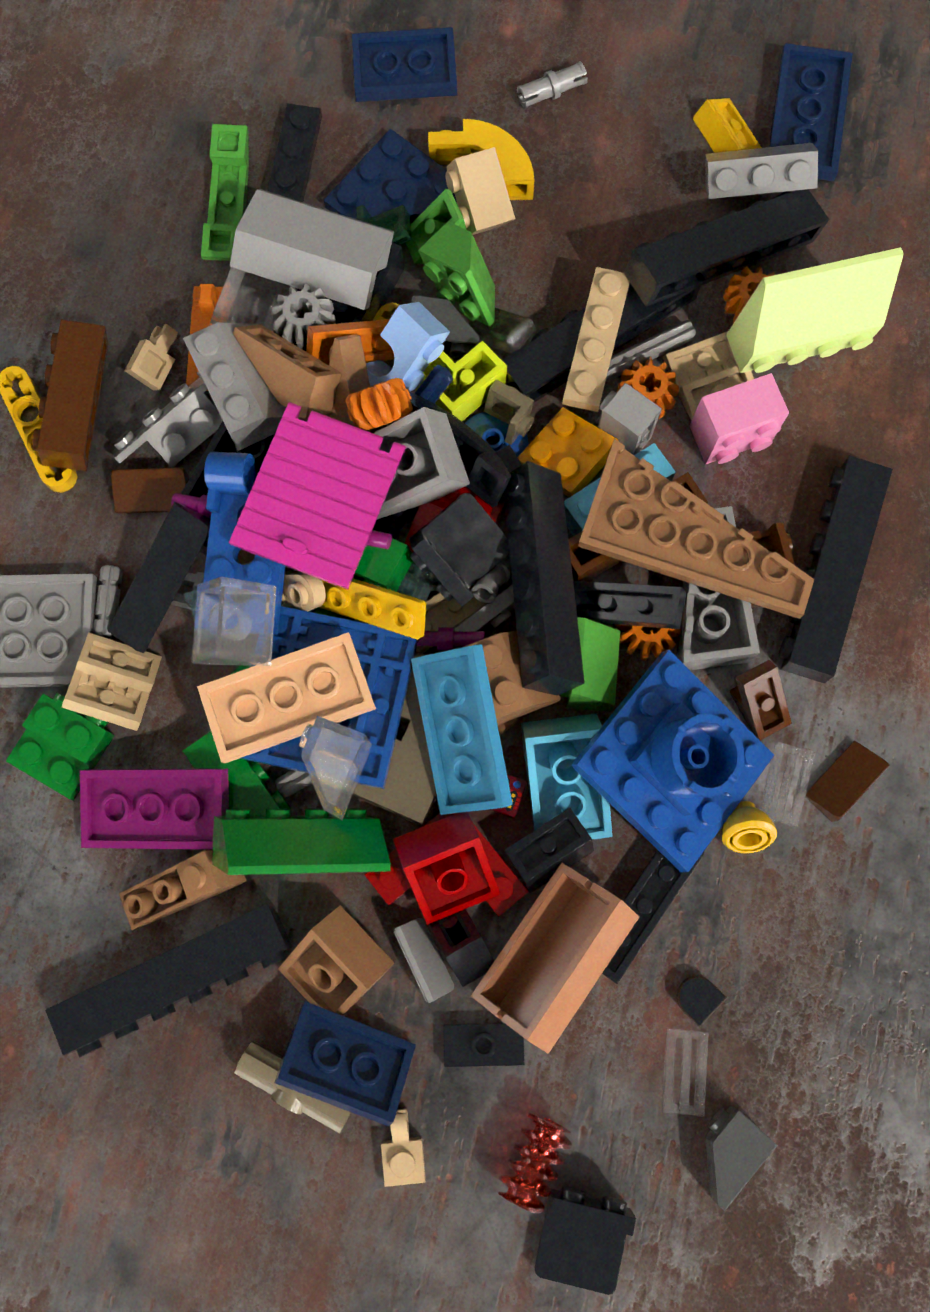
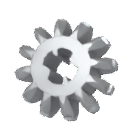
[272,283,336,350]

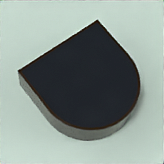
[677,976,727,1027]

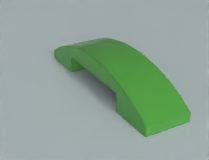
[201,124,249,261]

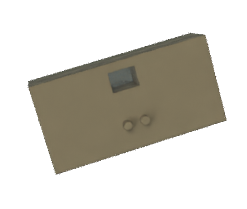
[351,652,437,827]

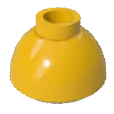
[722,801,777,853]

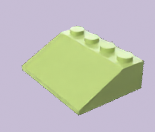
[726,247,904,373]

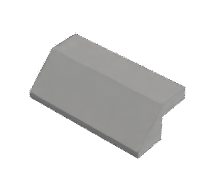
[230,189,394,310]

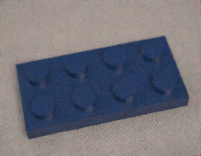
[769,43,853,181]

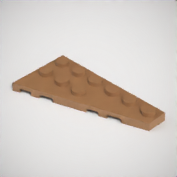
[578,438,814,619]

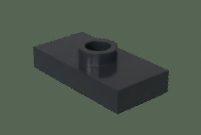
[443,1023,525,1067]

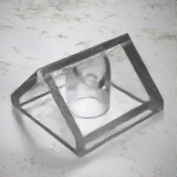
[192,577,276,666]

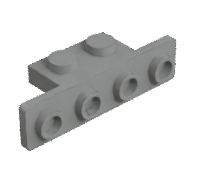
[112,371,223,467]

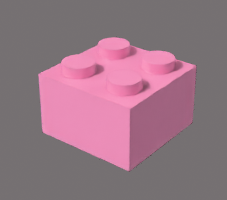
[689,373,789,464]

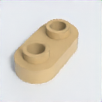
[281,570,326,612]

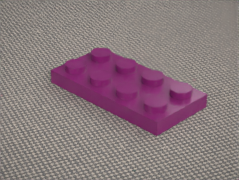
[80,768,229,849]

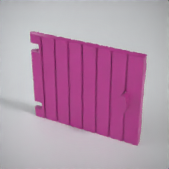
[229,402,406,590]

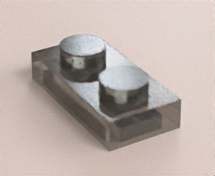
[469,308,537,353]

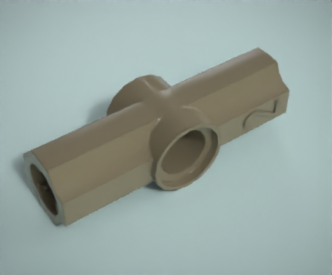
[234,1040,351,1134]

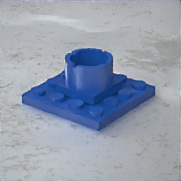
[240,606,419,789]
[571,650,774,872]

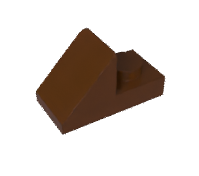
[730,660,792,741]

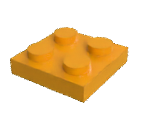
[517,407,618,497]

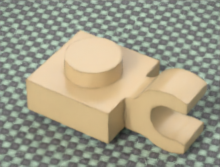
[124,324,178,391]
[381,1108,426,1187]

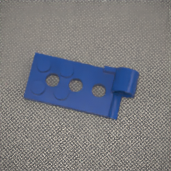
[198,451,286,636]

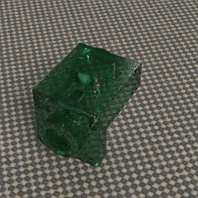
[356,205,412,245]

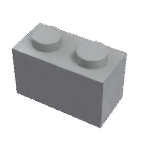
[596,383,662,455]

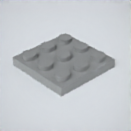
[0,574,97,688]

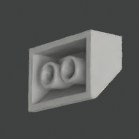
[183,322,304,451]

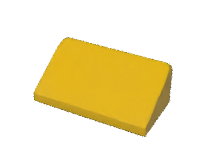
[693,98,762,153]

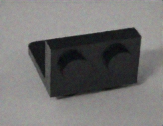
[409,493,510,607]
[534,1186,636,1295]

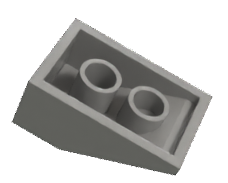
[373,407,470,519]

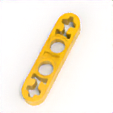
[0,366,77,493]

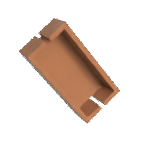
[470,863,640,1054]

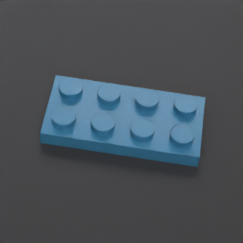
[411,644,513,815]

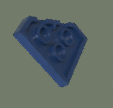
[323,129,458,224]

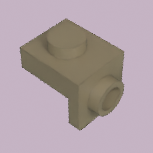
[484,379,534,445]

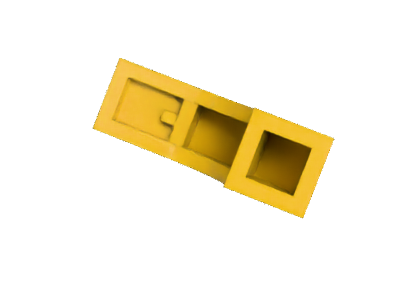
[428,119,534,200]

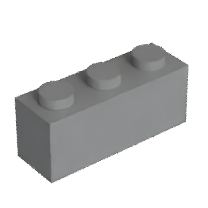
[705,143,818,199]

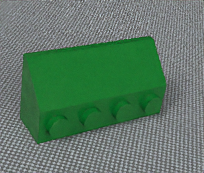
[212,808,391,875]

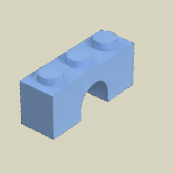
[366,302,450,392]

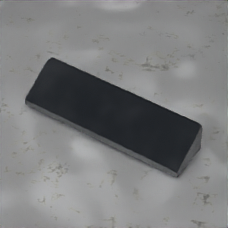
[108,502,210,653]

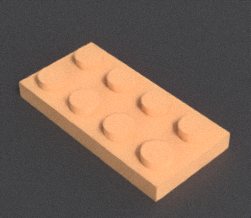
[197,632,376,764]

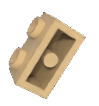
[445,147,515,235]

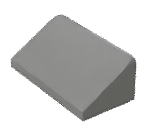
[394,918,454,1003]

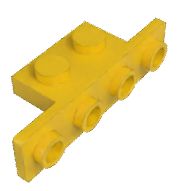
[319,579,426,639]

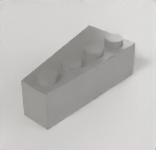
[677,506,760,670]

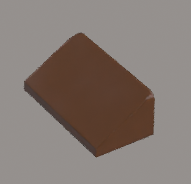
[111,468,190,513]
[803,741,890,822]

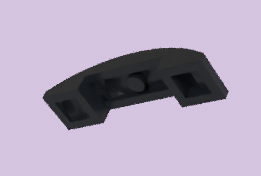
[389,392,511,508]

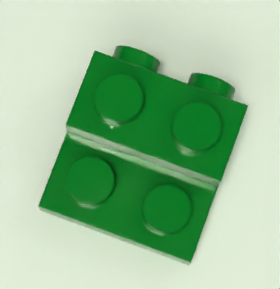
[6,692,115,801]

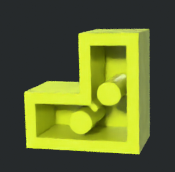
[415,340,507,421]

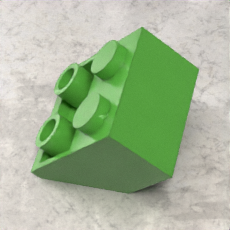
[418,222,495,327]
[560,617,620,712]

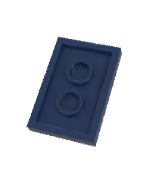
[352,27,458,102]
[274,1001,416,1127]

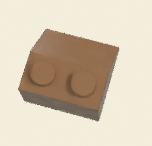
[464,631,561,725]
[278,905,394,1016]

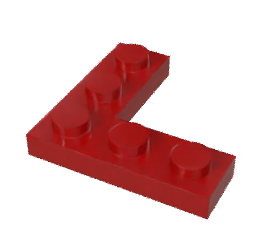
[365,813,529,917]

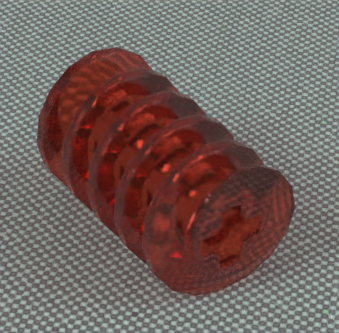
[498,1112,572,1213]

